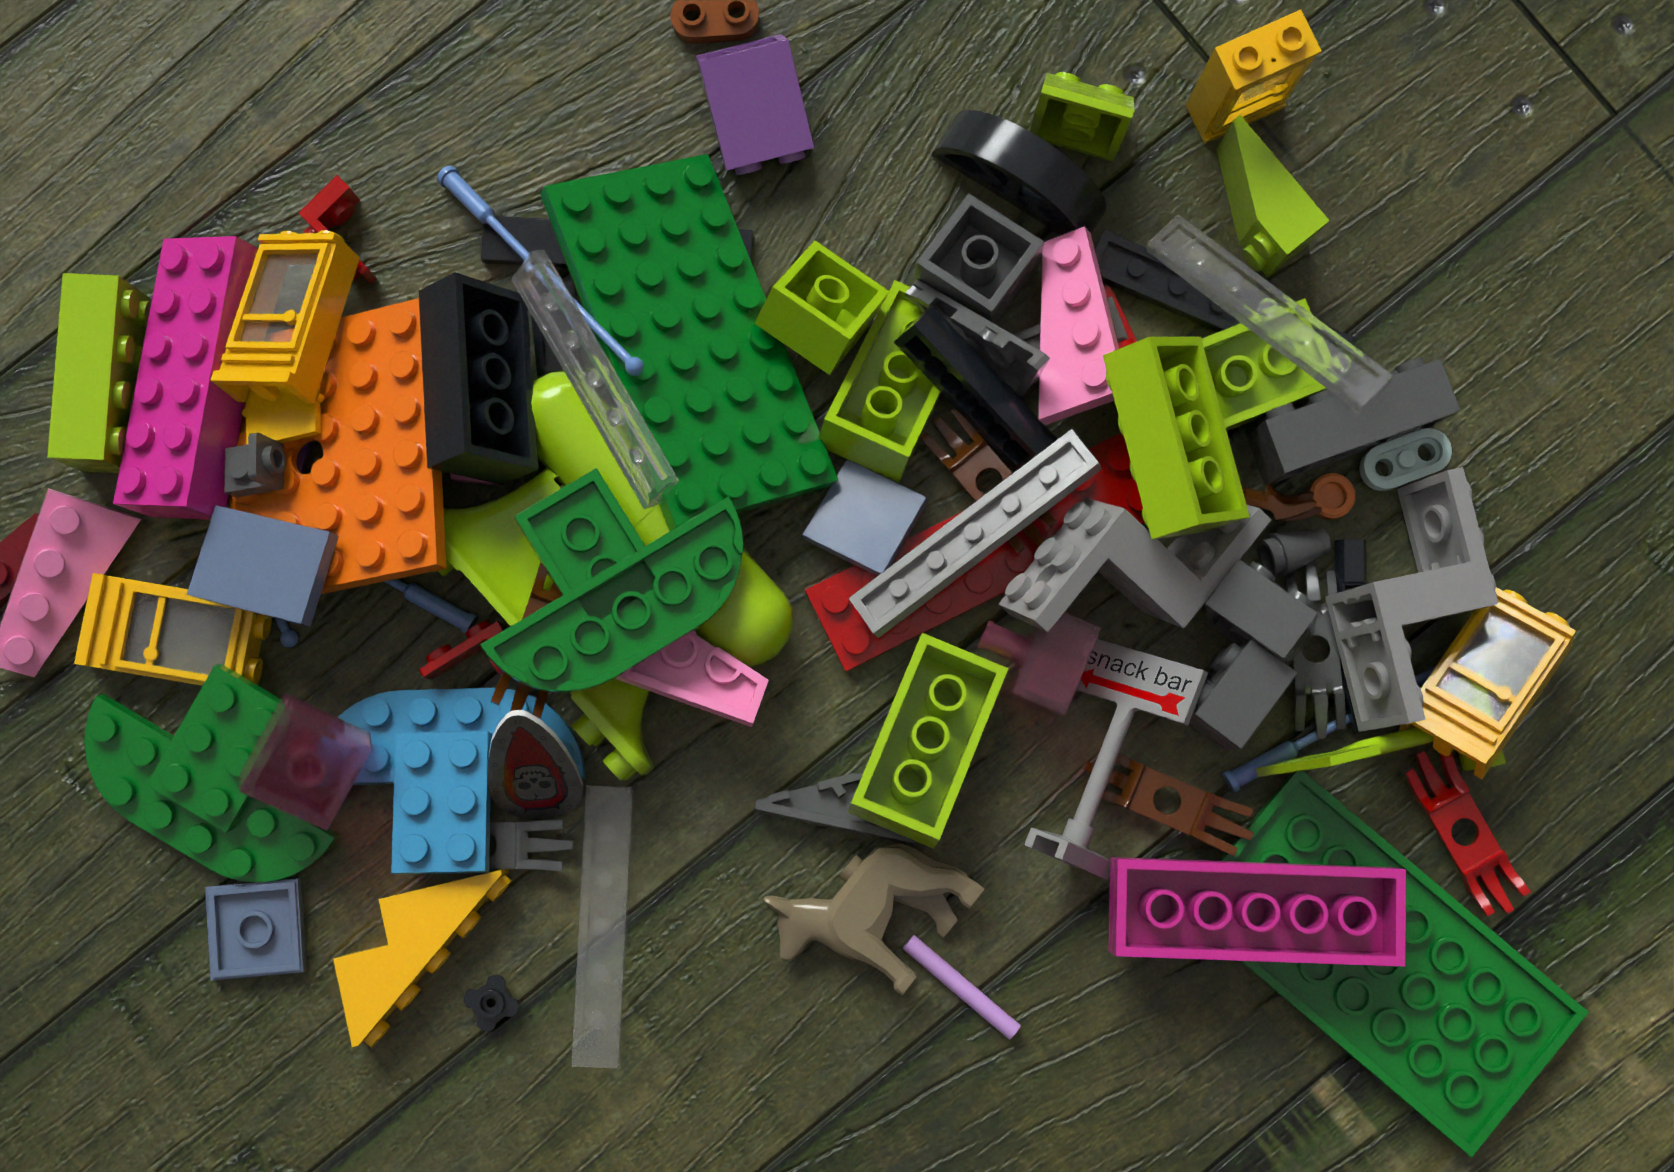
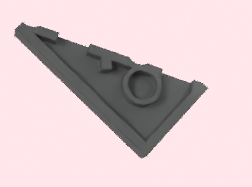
[905,280,1050,400]
[754,772,914,845]

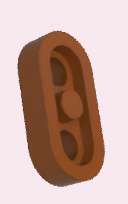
[670,0,760,44]

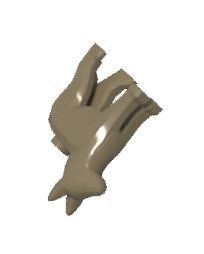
[763,842,985,995]

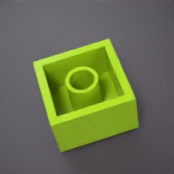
[754,240,890,375]

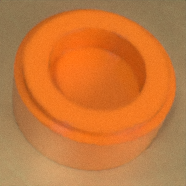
[1308,473,1355,520]

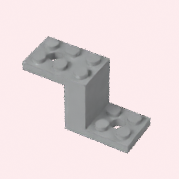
[1325,467,1498,732]
[998,498,1271,632]

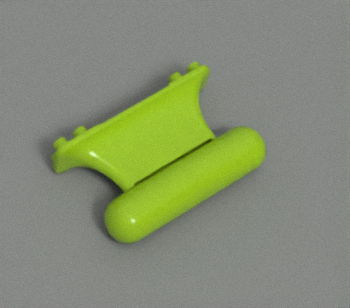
[434,371,794,781]

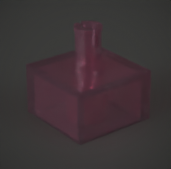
[978,612,1101,718]
[239,693,373,830]

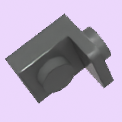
[224,433,286,498]

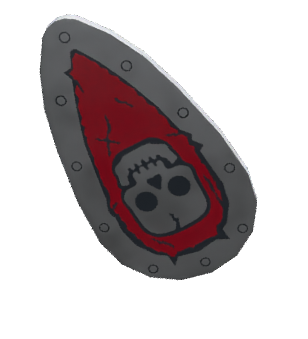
[487,710,583,819]

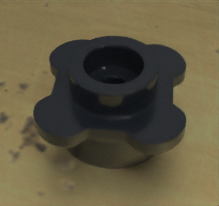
[464,975,519,1031]

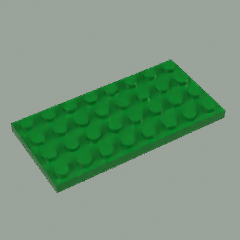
[540,154,838,531]
[1218,770,1589,1157]

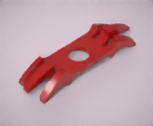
[1405,751,1531,917]

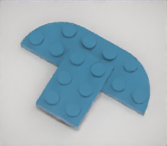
[307,688,586,875]

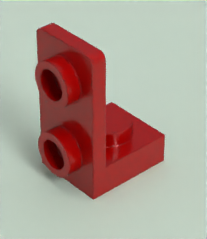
[298,175,377,285]
[419,620,513,680]

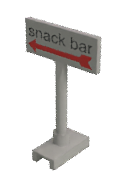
[1024,637,1208,880]

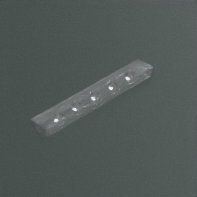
[1147,214,1393,413]
[511,250,679,509]
[571,786,634,1069]

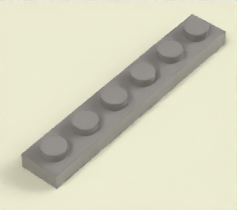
[849,429,1102,638]

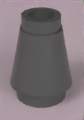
[1258,528,1331,577]

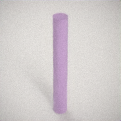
[902,935,1021,1040]

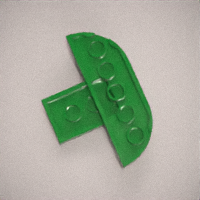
[480,468,743,693]
[84,664,340,882]

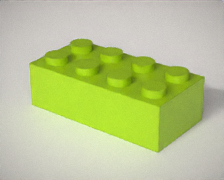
[47,273,151,473]
[1102,337,1250,539]
[848,633,1009,849]

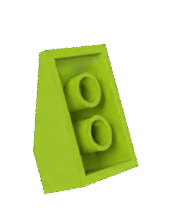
[1030,72,1135,161]
[1216,115,1330,278]

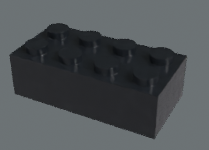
[419,272,538,485]

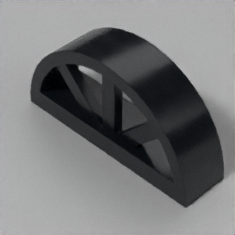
[932,110,1107,235]

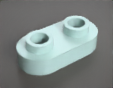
[1359,428,1452,491]

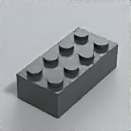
[1246,357,1461,487]

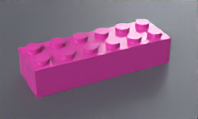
[113,236,258,520]
[1108,857,1406,967]

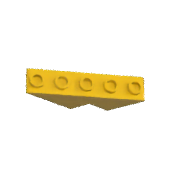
[333,869,512,1048]

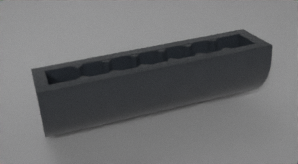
[894,305,1057,471]

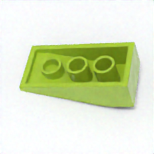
[819,280,941,482]
[1202,298,1341,432]

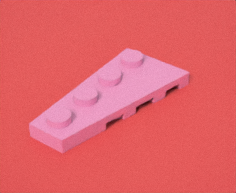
[1038,226,1119,425]
[0,488,141,677]

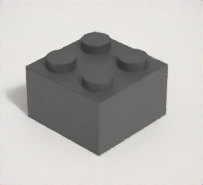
[916,193,1044,324]
[1205,559,1318,666]
[1189,639,1297,750]

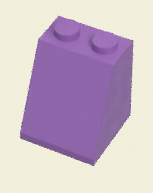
[696,34,814,175]

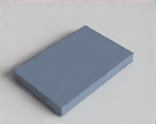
[187,505,339,627]

